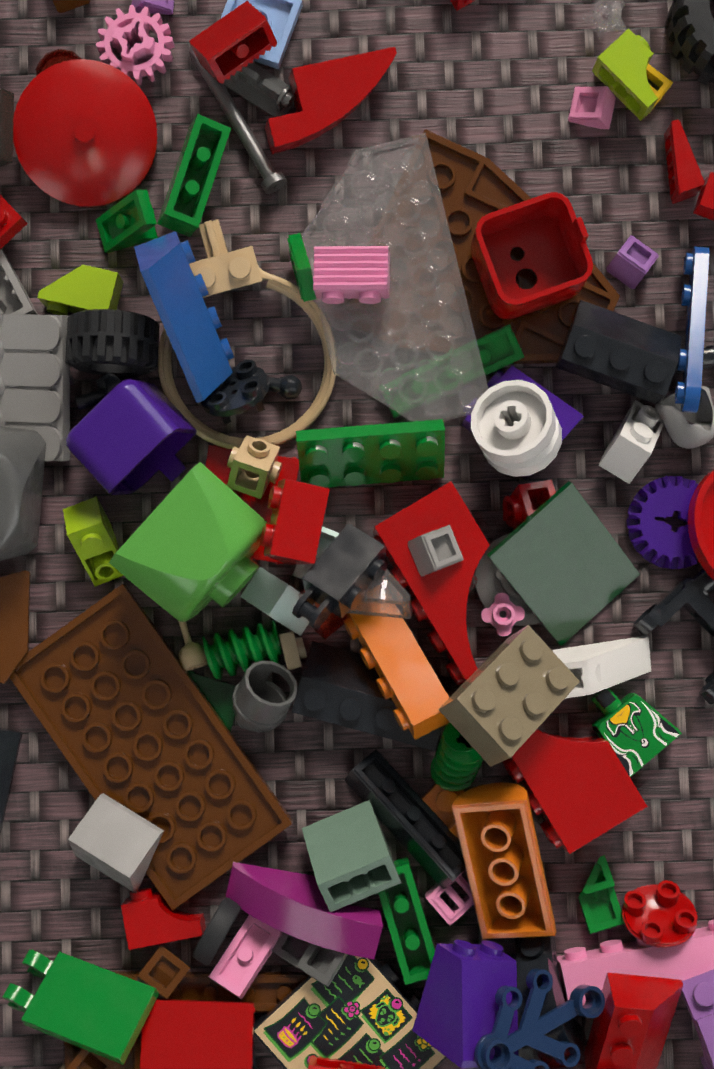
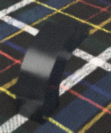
[515,936,585,1069]

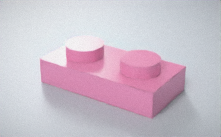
[209,915,282,1000]

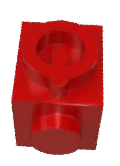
[503,480,556,530]

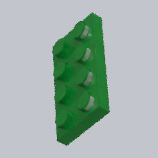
[296,419,445,487]

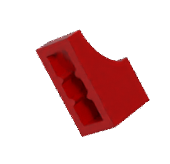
[121,888,206,950]

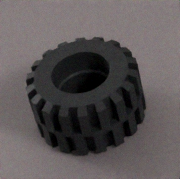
[65,309,160,376]

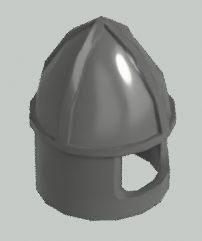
[232,661,298,733]

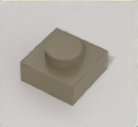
[279,631,307,670]

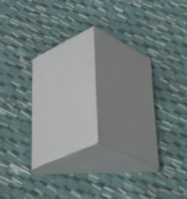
[68,793,164,892]

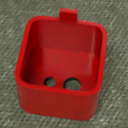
[470,192,593,320]

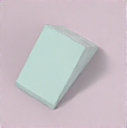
[240,567,320,636]

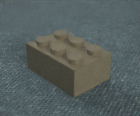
[438,625,580,767]

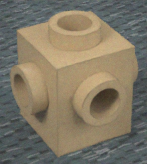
[227,435,282,499]

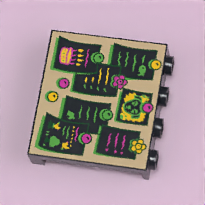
[254,951,447,1069]

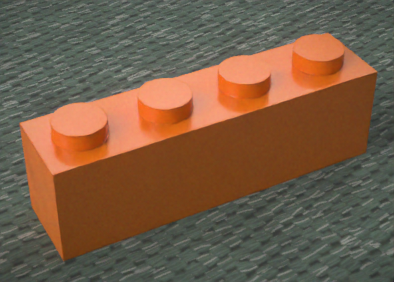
[343,586,449,740]

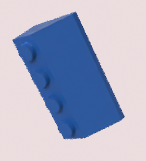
[134,231,235,403]

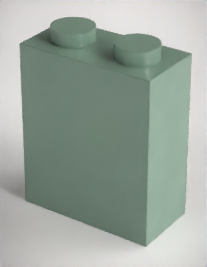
[302,800,401,912]

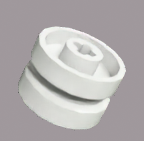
[471,380,562,477]

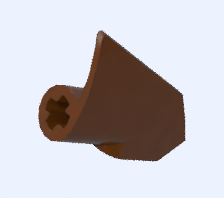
[0,570,30,684]

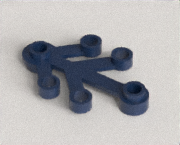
[475,968,605,1069]

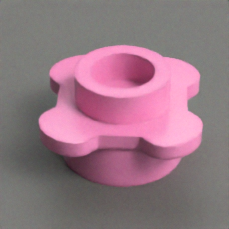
[481,593,525,636]

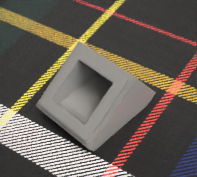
[408,525,464,576]

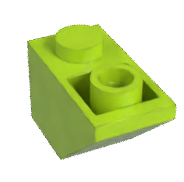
[37,265,124,315]
[63,496,124,587]

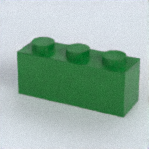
[157,114,231,237]
[378,857,435,985]

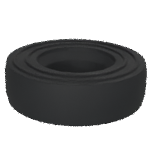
[192,897,241,965]

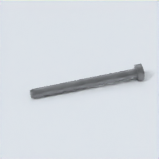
[189,46,287,194]

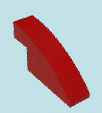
[265,47,397,155]

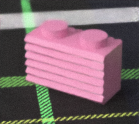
[313,246,390,304]

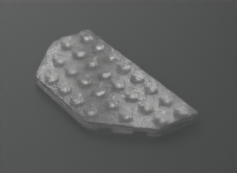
[302,133,488,421]

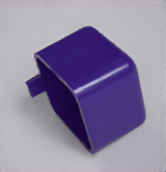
[66,379,197,495]

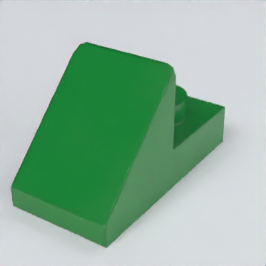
[96,190,158,253]

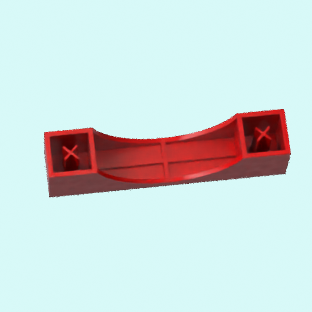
[373,481,648,854]

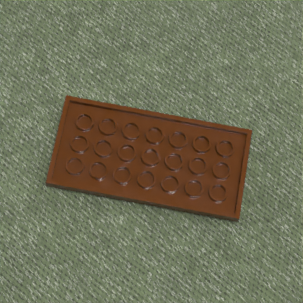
[10,584,294,911]

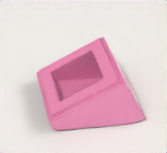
[568,86,616,129]

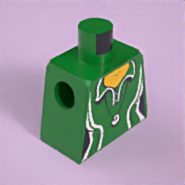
[591,688,682,777]

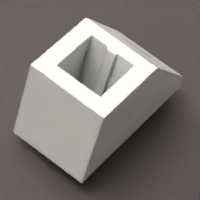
[599,400,664,484]

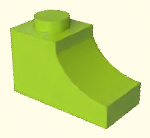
[592,28,658,121]

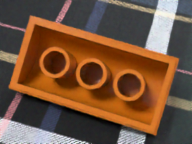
[452,782,556,940]

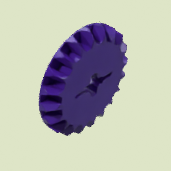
[627,476,699,569]

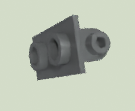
[224,63,295,117]

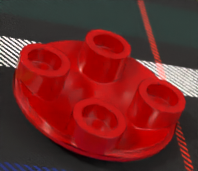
[622,880,698,948]

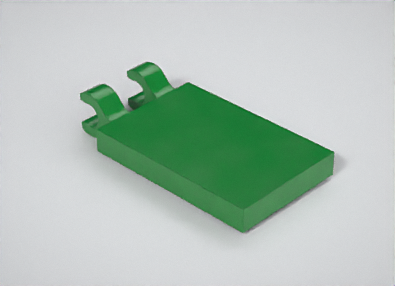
[2,949,159,1065]

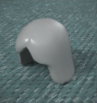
[655,386,714,449]

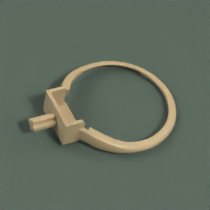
[158,220,337,449]

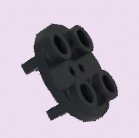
[201,360,269,424]

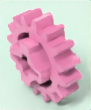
[96,5,175,85]

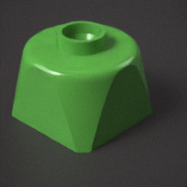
[109,462,269,622]

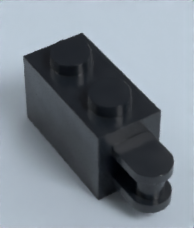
[292,523,388,629]

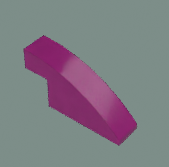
[225,862,383,960]

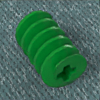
[203,619,282,680]
[430,722,484,791]

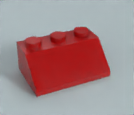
[584,972,683,1069]

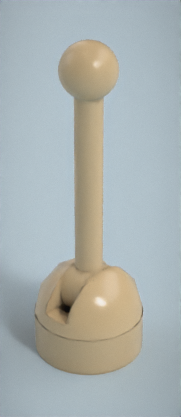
[178,621,208,671]

